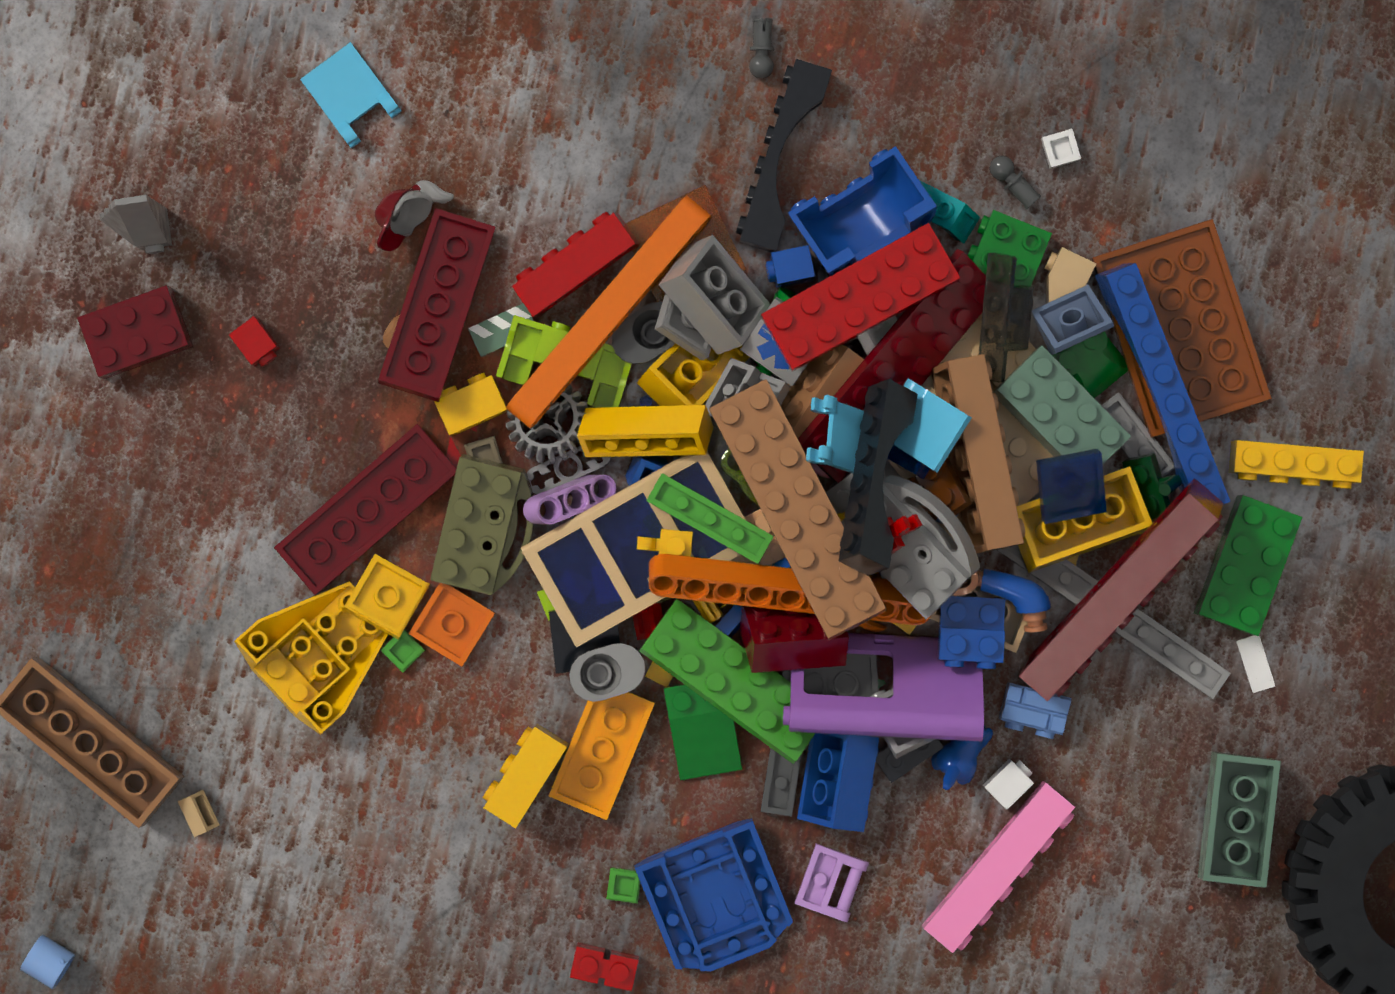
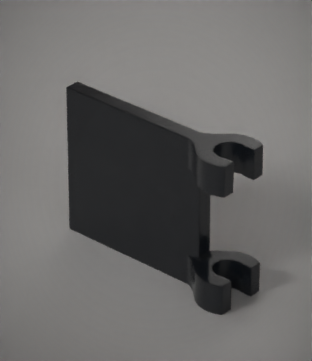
[548,600,640,674]

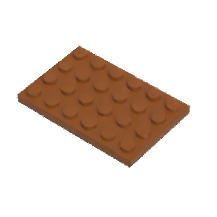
[1091,219,1272,438]

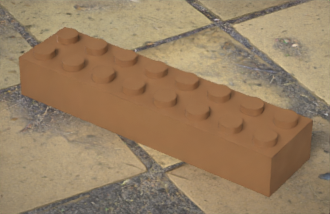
[709,379,886,641]

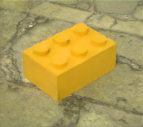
[482,724,569,828]

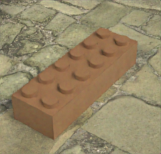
[931,354,1025,554]
[0,657,185,828]

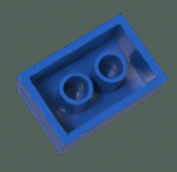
[797,733,879,832]

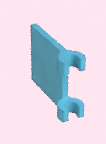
[300,42,402,149]
[893,378,972,473]
[806,395,864,473]

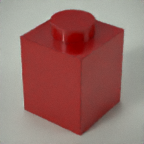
[229,316,280,367]

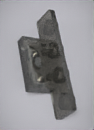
[979,252,1034,383]

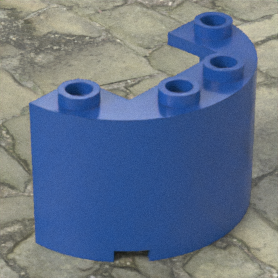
[788,146,937,276]

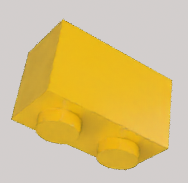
[434,373,507,437]

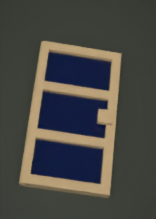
[521,449,747,648]

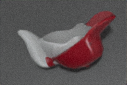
[375,180,454,251]

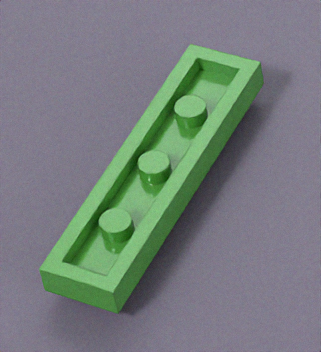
[646,473,774,564]

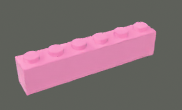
[922,781,1075,953]

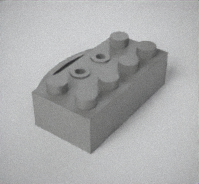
[841,475,980,619]

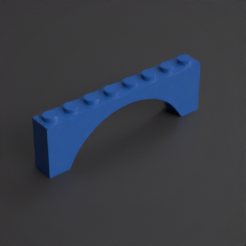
[1095,263,1231,505]

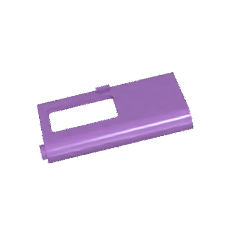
[783,633,984,742]

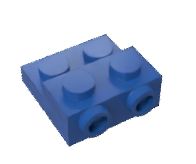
[937,596,1006,669]

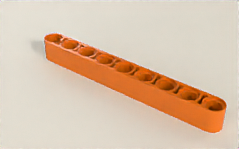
[506,195,712,429]
[649,554,931,625]

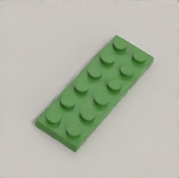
[639,599,815,764]

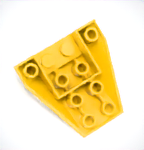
[234,581,388,735]

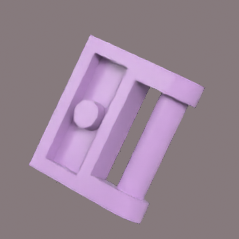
[794,843,869,922]

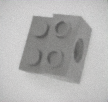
[705,358,791,428]

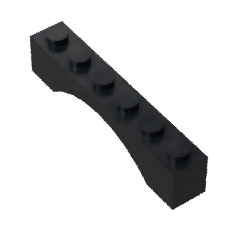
[736,59,832,253]
[838,379,918,575]

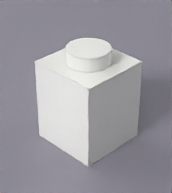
[983,759,1034,810]

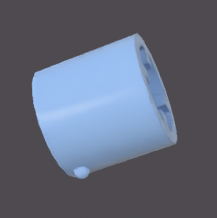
[20,935,75,990]

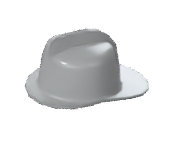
[569,643,645,702]

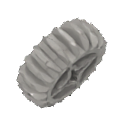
[506,384,589,464]

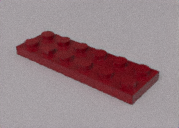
[378,208,496,402]
[274,424,457,595]

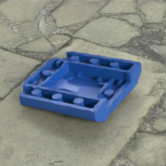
[634,818,793,972]

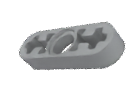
[527,446,611,494]

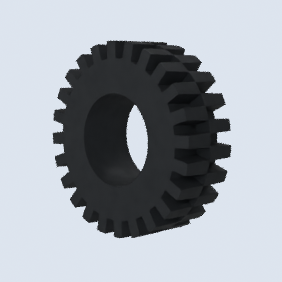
[1282,764,1395,994]

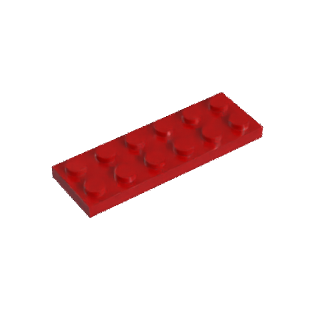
[761,223,960,372]

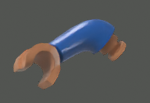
[954,568,1051,633]

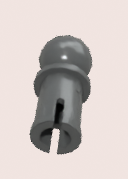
[749,18,774,79]
[989,155,1041,210]

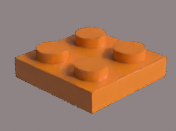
[408,583,496,667]

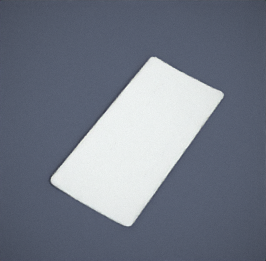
[1237,636,1275,693]

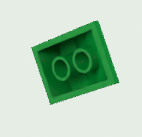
[664,684,742,780]

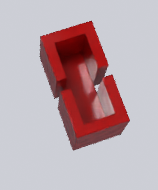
[570,942,639,991]

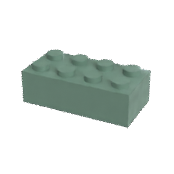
[992,345,1131,483]
[1197,752,1281,888]

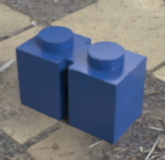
[765,245,815,289]

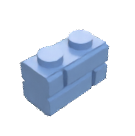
[999,682,1071,739]

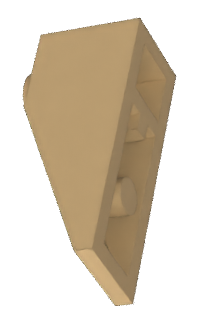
[1044,247,1096,349]

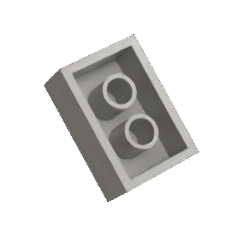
[659,235,771,355]

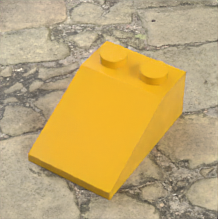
[637,343,750,406]

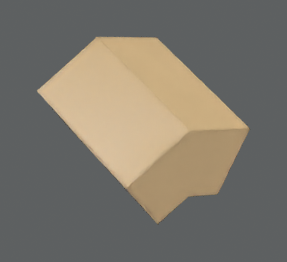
[178,790,220,837]

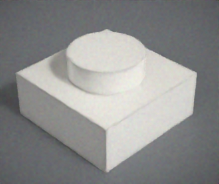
[1041,129,1081,169]

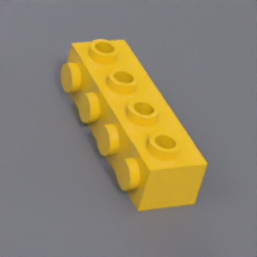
[577,405,714,457]
[1228,440,1364,489]

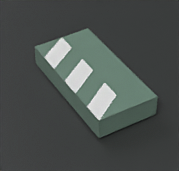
[468,303,534,358]

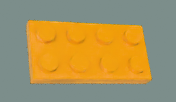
[549,692,655,820]

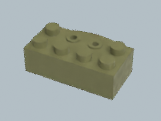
[430,454,534,595]

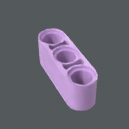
[523,475,616,524]

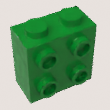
[967,210,1052,294]

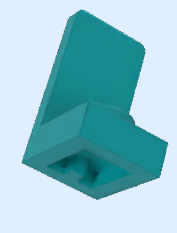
[919,180,980,244]

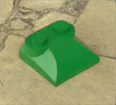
[1052,331,1128,399]

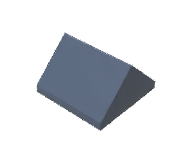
[1031,285,1114,355]

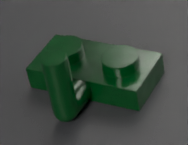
[1122,453,1182,519]

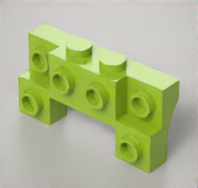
[496,315,632,408]

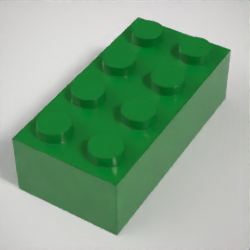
[1193,495,1303,636]

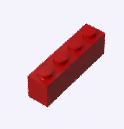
[512,212,640,317]

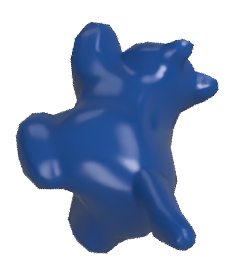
[931,725,993,790]

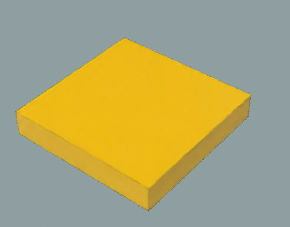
[343,554,430,640]

